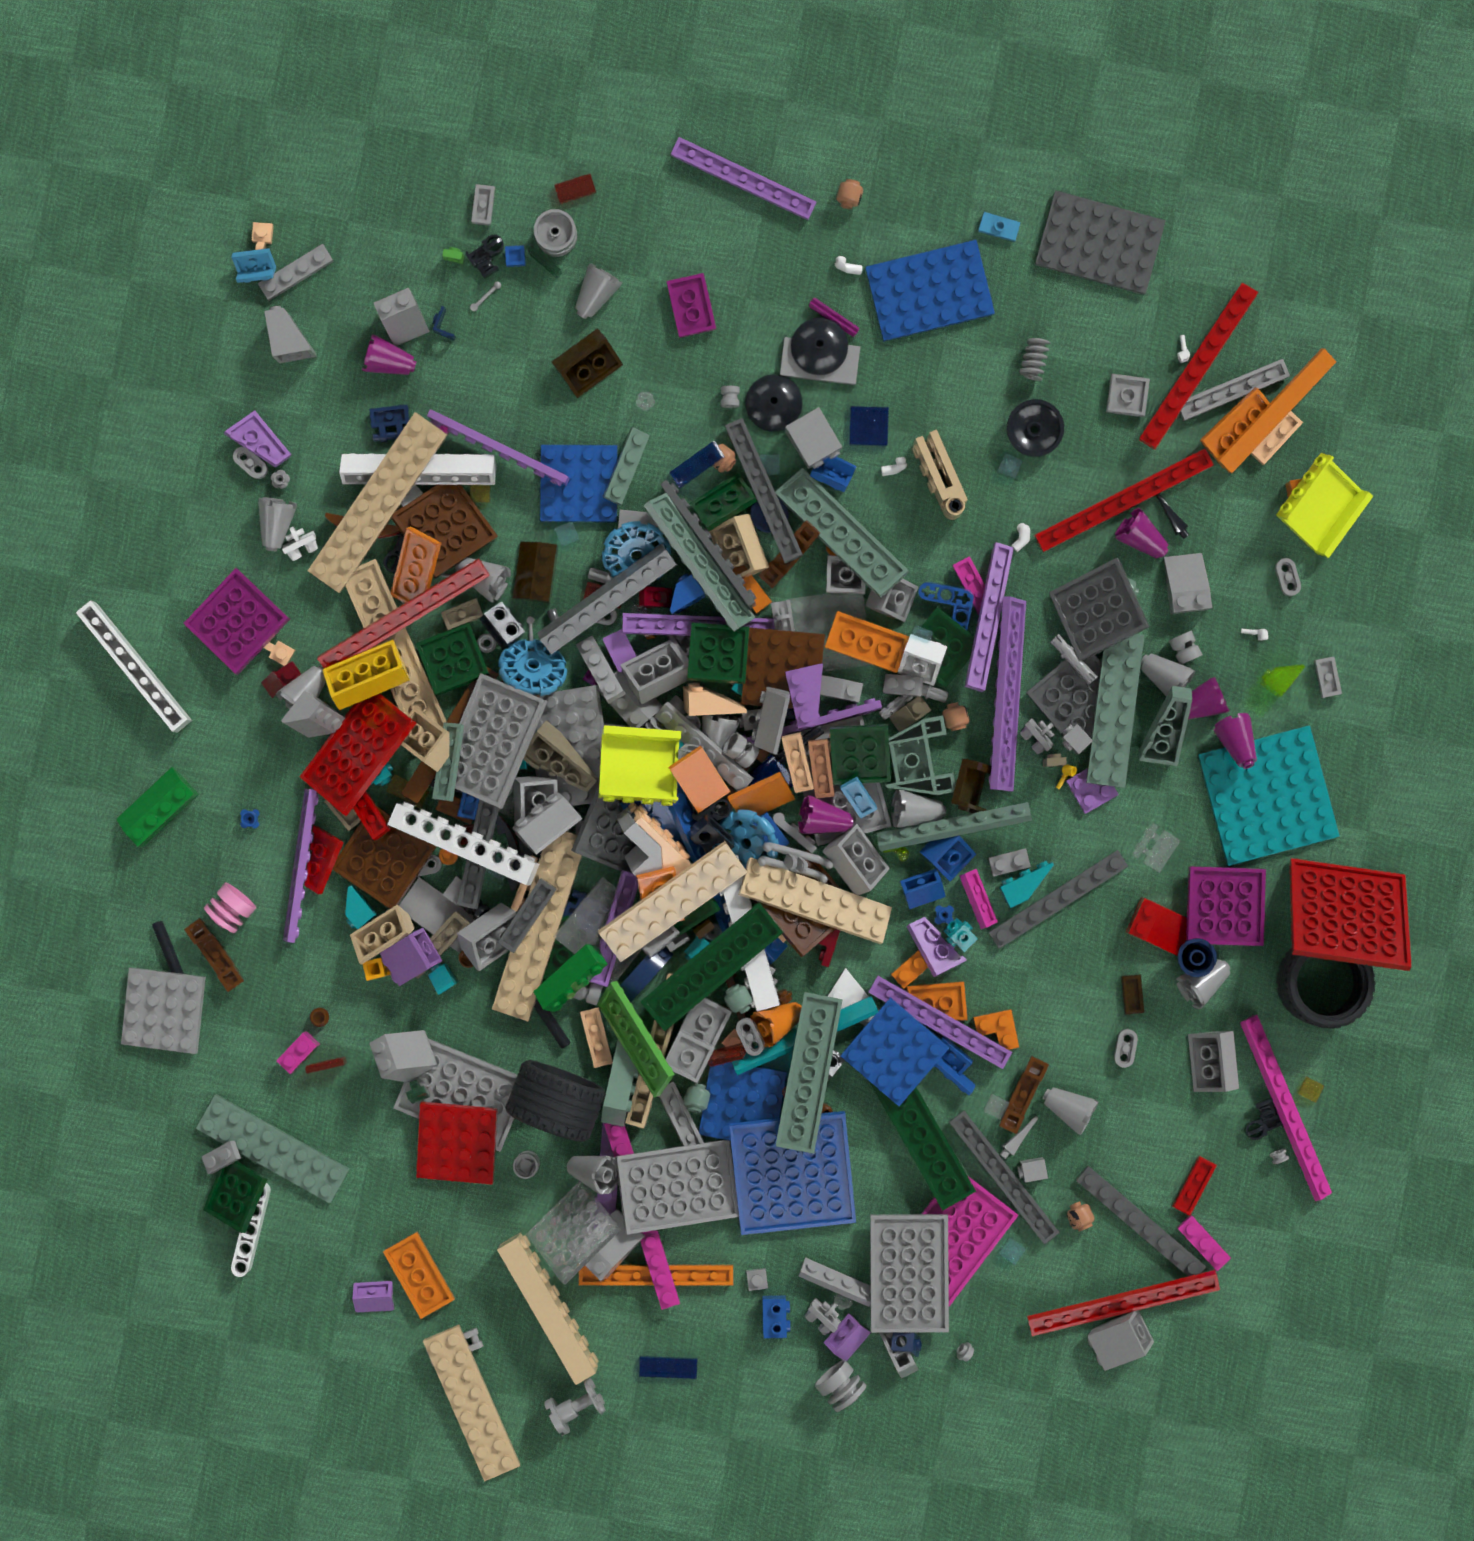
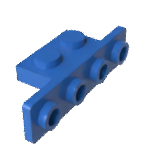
[934,1036,976,1095]

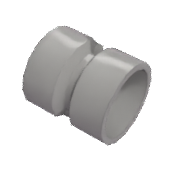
[1169,630,1203,664]
[722,732,759,768]
[573,982,603,1006]
[513,1151,540,1179]

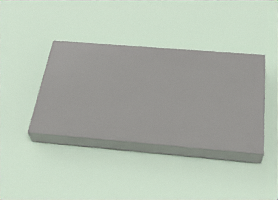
[780,337,860,385]
[399,877,475,953]

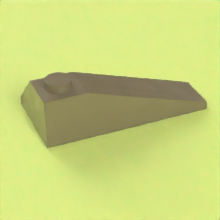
[523,720,598,792]

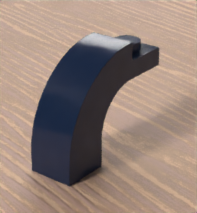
[620,946,674,1003]

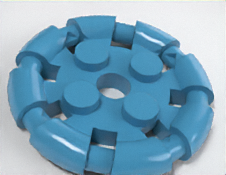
[602,521,671,585]
[498,639,567,696]
[715,810,779,869]

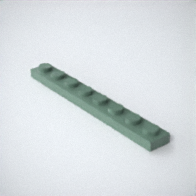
[877,802,1032,851]

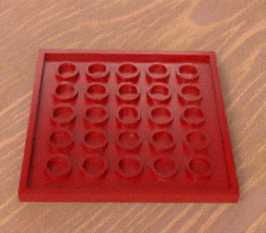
[1289,858,1412,971]

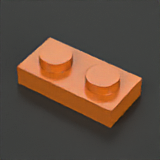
[891,950,928,989]

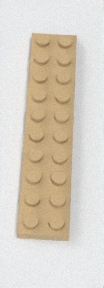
[308,412,448,593]
[345,559,446,727]
[492,831,582,1021]

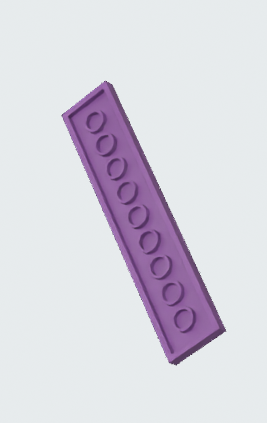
[989,596,1026,791]

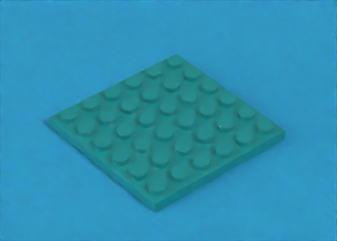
[1198,725,1340,866]

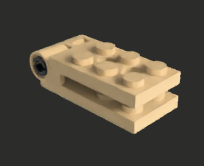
[912,430,968,520]

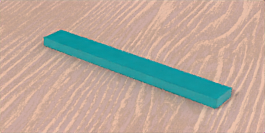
[730,996,879,1075]

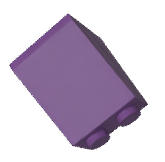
[380,928,443,986]

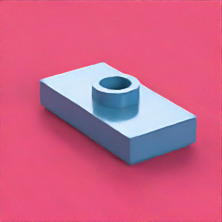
[978,212,1021,242]

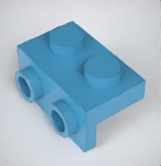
[231,248,276,283]

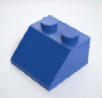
[670,573,705,615]
[920,835,976,881]

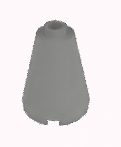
[575,263,622,319]
[258,497,297,551]
[455,558,511,602]
[1140,653,1195,696]
[276,666,326,709]
[702,714,740,750]
[891,790,946,828]
[1176,959,1230,1010]
[1043,1087,1099,1135]
[567,1156,619,1195]

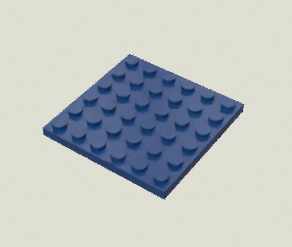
[729,1111,856,1235]

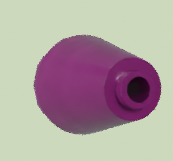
[362,334,417,375]
[1115,508,1168,559]
[1188,677,1229,719]
[1213,713,1257,769]
[798,795,853,834]

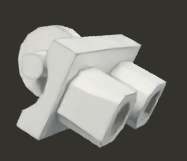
[282,527,318,561]

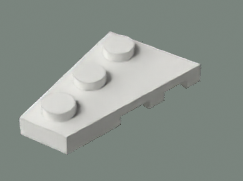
[828,968,879,1026]

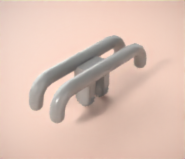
[757,842,833,883]

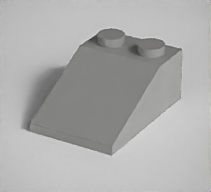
[1163,553,1212,614]
[573,1209,645,1281]

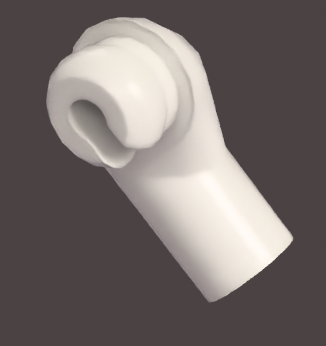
[835,256,862,275]
[881,457,907,476]
[1011,523,1030,552]

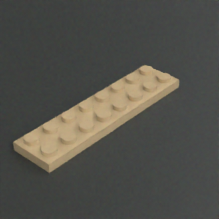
[598,841,748,962]
[738,857,892,944]
[423,1325,520,1481]

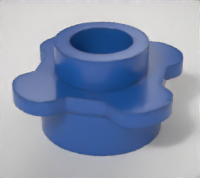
[240,809,260,828]
[935,905,954,924]

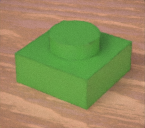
[442,247,465,264]

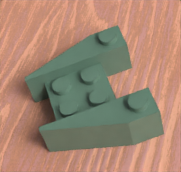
[886,716,956,795]

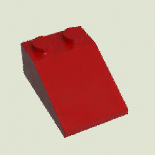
[1126,897,1187,956]

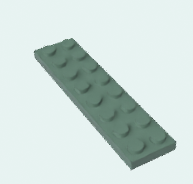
[775,468,909,598]
[644,493,756,631]
[1086,634,1144,788]
[776,992,843,1154]
[196,1094,350,1203]

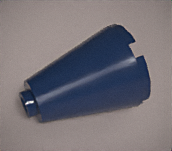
[1177,938,1217,977]

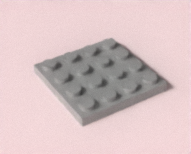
[121,967,206,1054]

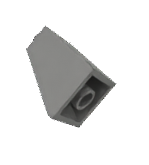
[374,288,430,346]
[264,306,317,363]
[785,407,842,469]
[369,1030,437,1082]
[1088,1310,1154,1371]

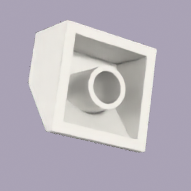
[898,634,947,686]

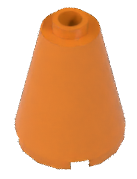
[750,1002,802,1047]

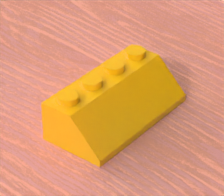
[322,640,410,710]

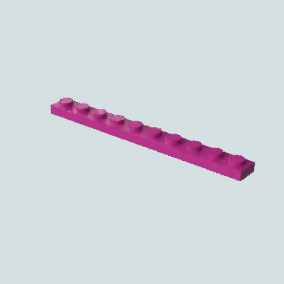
[1240,1015,1332,1201]
[604,1123,680,1309]

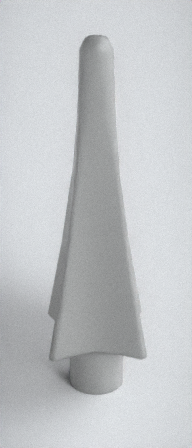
[1000,1116,1038,1159]

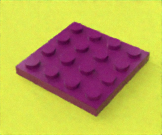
[183,568,290,675]
[1186,866,1266,946]

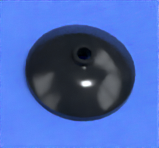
[791,318,848,375]
[745,374,803,432]
[1007,399,1064,457]

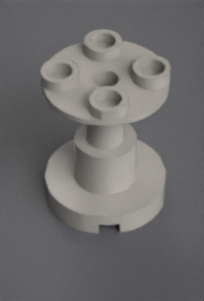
[544,1378,606,1436]

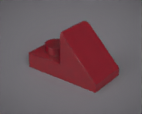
[639,586,672,608]
[261,661,302,698]
[818,929,840,967]

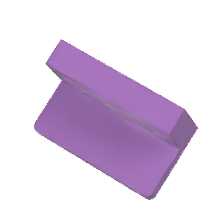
[603,629,637,673]
[352,1281,394,1312]
[824,1313,871,1361]

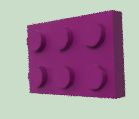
[666,273,716,338]

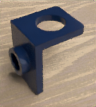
[432,306,456,341]
[891,1332,922,1357]

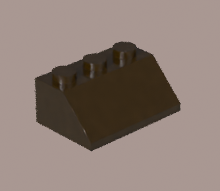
[551,328,623,398]
[513,541,559,604]

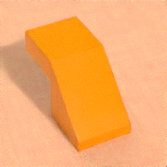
[363,957,391,981]

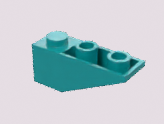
[999,860,1054,908]

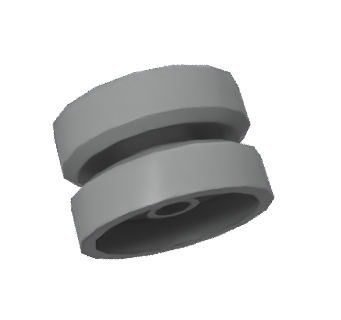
[534,209,577,257]

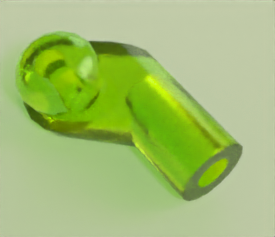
[883,846,909,861]

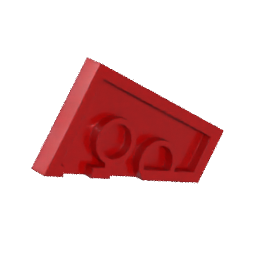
[304,826,344,894]

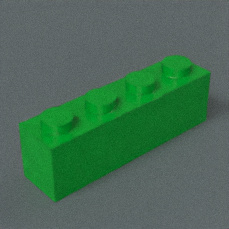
[533,944,608,1012]

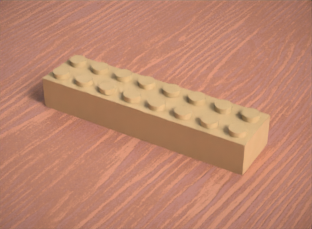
[497,1232,599,1385]

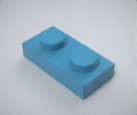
[840,777,877,818]

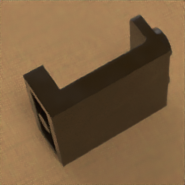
[951,758,992,814]

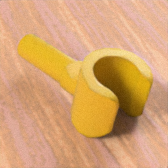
[1056,765,1077,789]

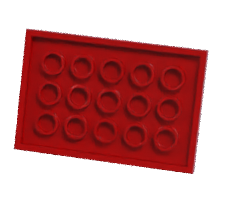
[299,693,417,816]

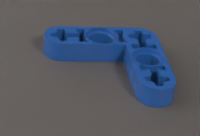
[918,582,974,631]

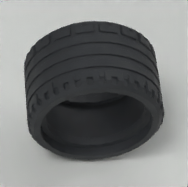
[1276,947,1376,1029]
[505,1060,606,1142]

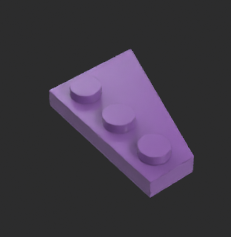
[224,411,291,467]
[785,663,823,729]
[906,917,967,977]

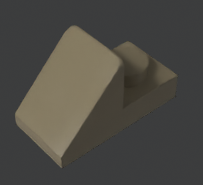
[889,697,931,732]

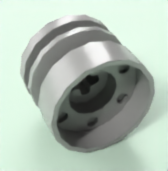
[815,1359,866,1412]

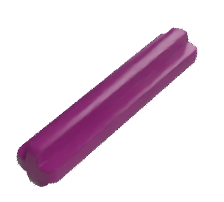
[809,298,859,337]

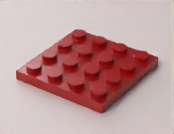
[416,1102,498,1185]

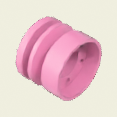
[204,882,256,933]

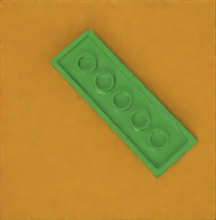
[597,981,675,1098]

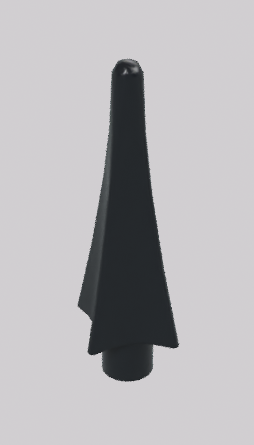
[1156,494,1189,539]

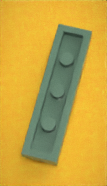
[603,427,650,505]
[432,722,464,801]

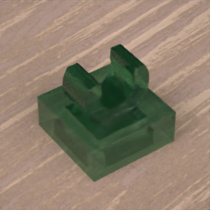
[406,1080,431,1104]

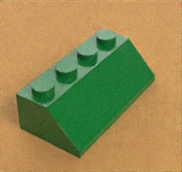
[116,767,199,847]

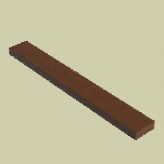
[401,667,499,804]

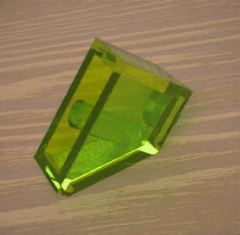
[1260,664,1305,698]

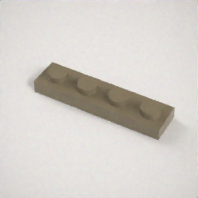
[416,911,470,979]

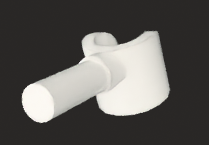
[1177,335,1190,363]
[1241,628,1268,640]

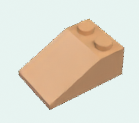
[683,683,747,716]

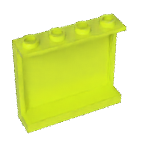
[1276,453,1373,558]
[598,725,681,806]

